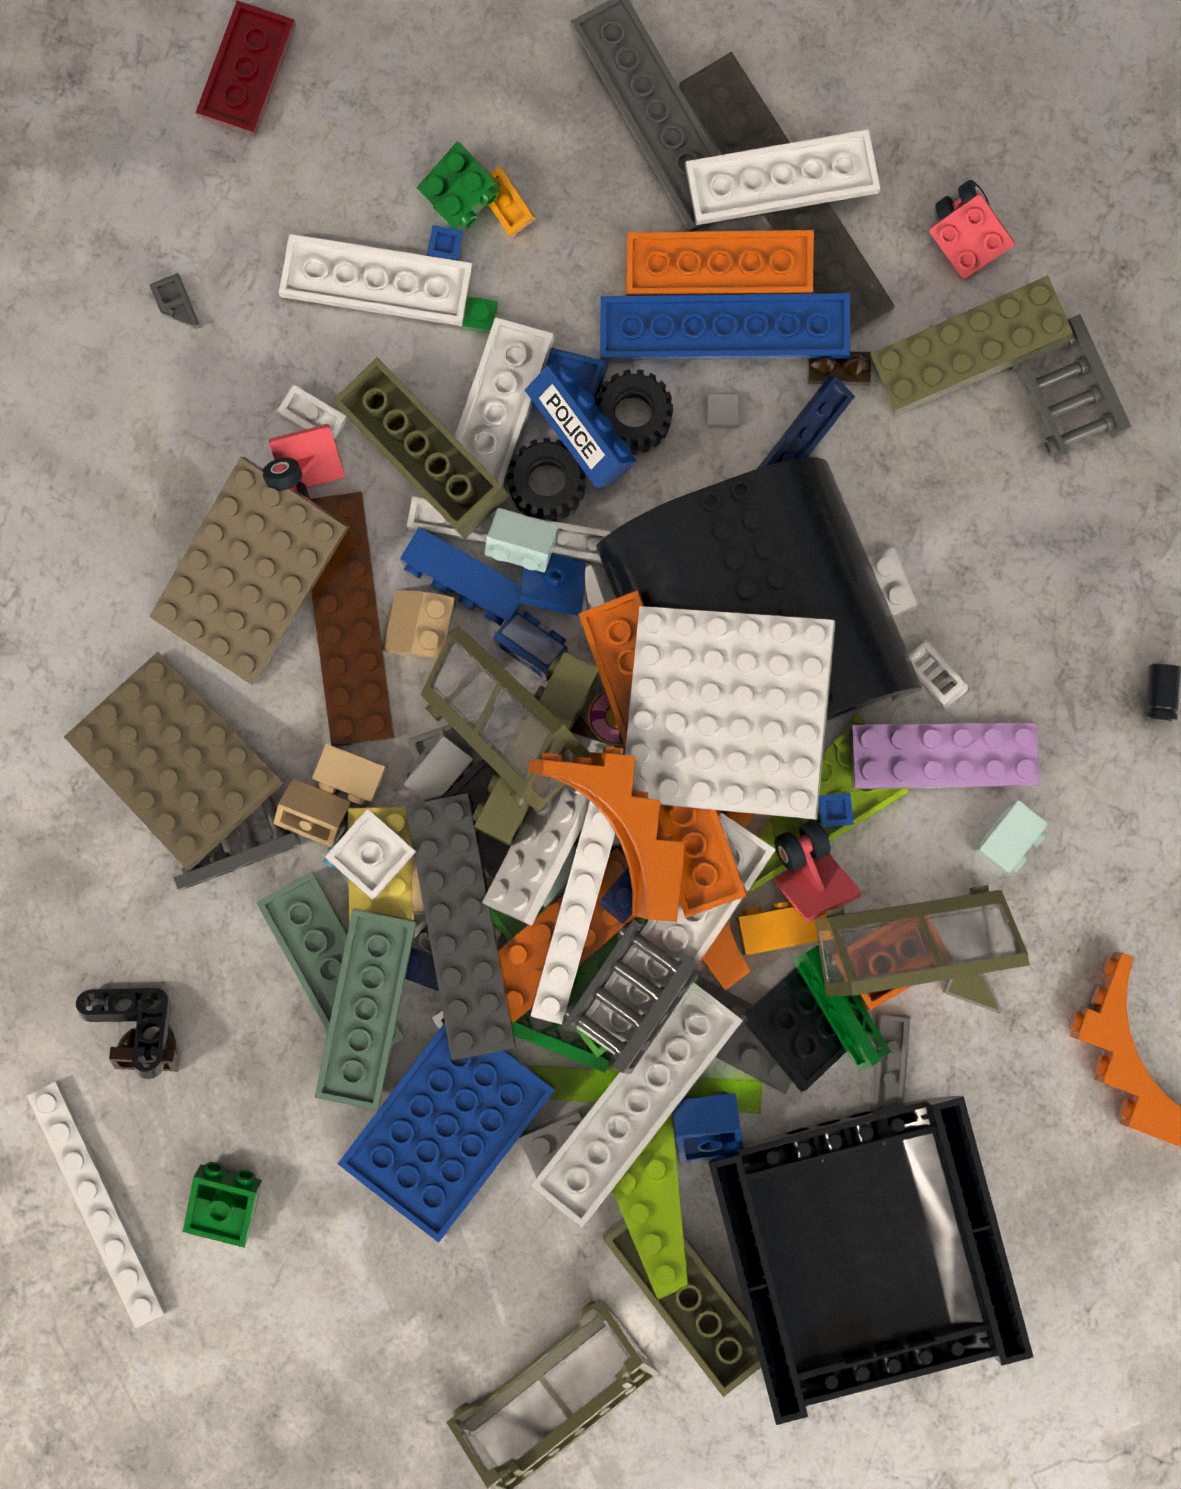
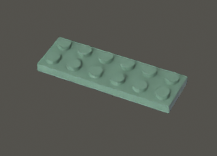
[256,871,405,1045]
[315,908,417,1111]

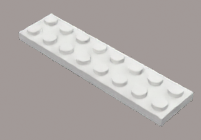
[576,813,776,1055]
[531,983,743,1228]

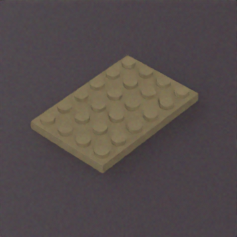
[149,457,350,685]
[64,652,284,871]

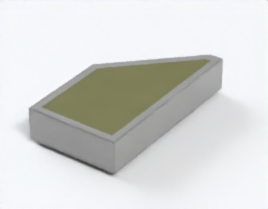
[943,974,1002,1013]

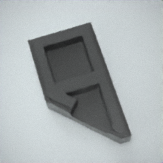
[149,273,201,329]

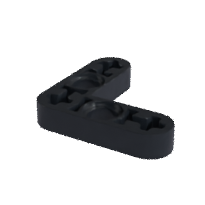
[76,988,171,1079]

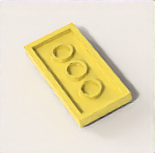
[348,807,414,923]

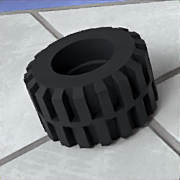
[595,369,673,454]
[507,438,586,522]

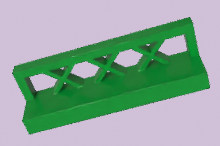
[793,941,891,1072]
[512,1009,612,1073]

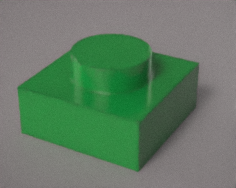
[462,296,498,334]

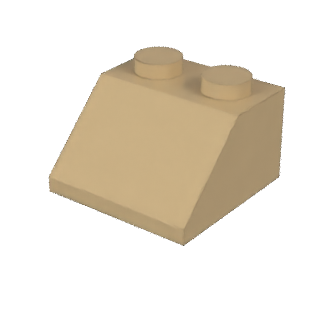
[383,590,457,664]

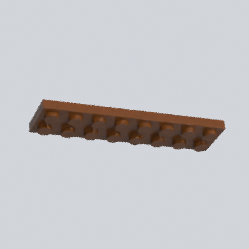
[310,492,395,747]

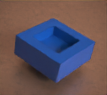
[427,225,464,261]
[818,793,854,828]

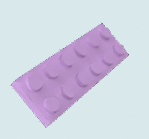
[849,723,1040,789]

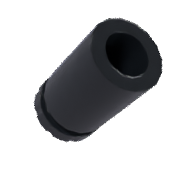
[1145,664,1181,722]

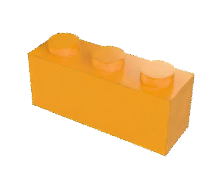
[736,901,839,955]

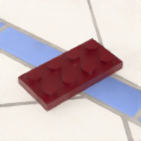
[195,0,296,137]

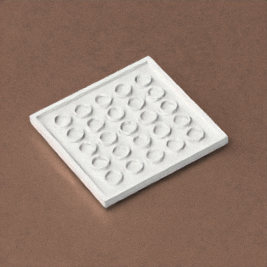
[625,606,836,820]

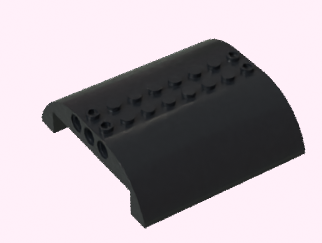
[596,457,923,721]
[708,1096,1034,1425]

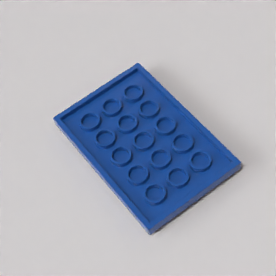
[338,1023,556,1243]

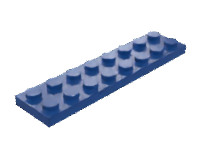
[600,293,850,360]

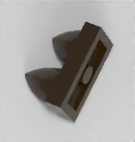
[807,351,871,386]
[109,1027,180,1072]

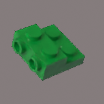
[416,141,502,231]
[183,1162,262,1248]

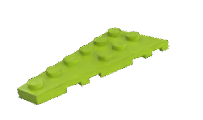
[748,712,909,893]
[581,1112,689,1300]

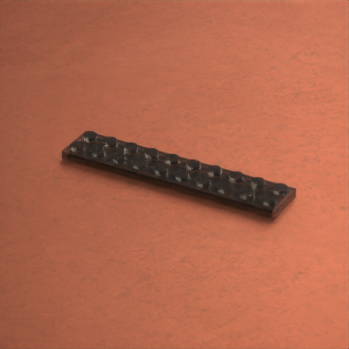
[679,51,895,336]

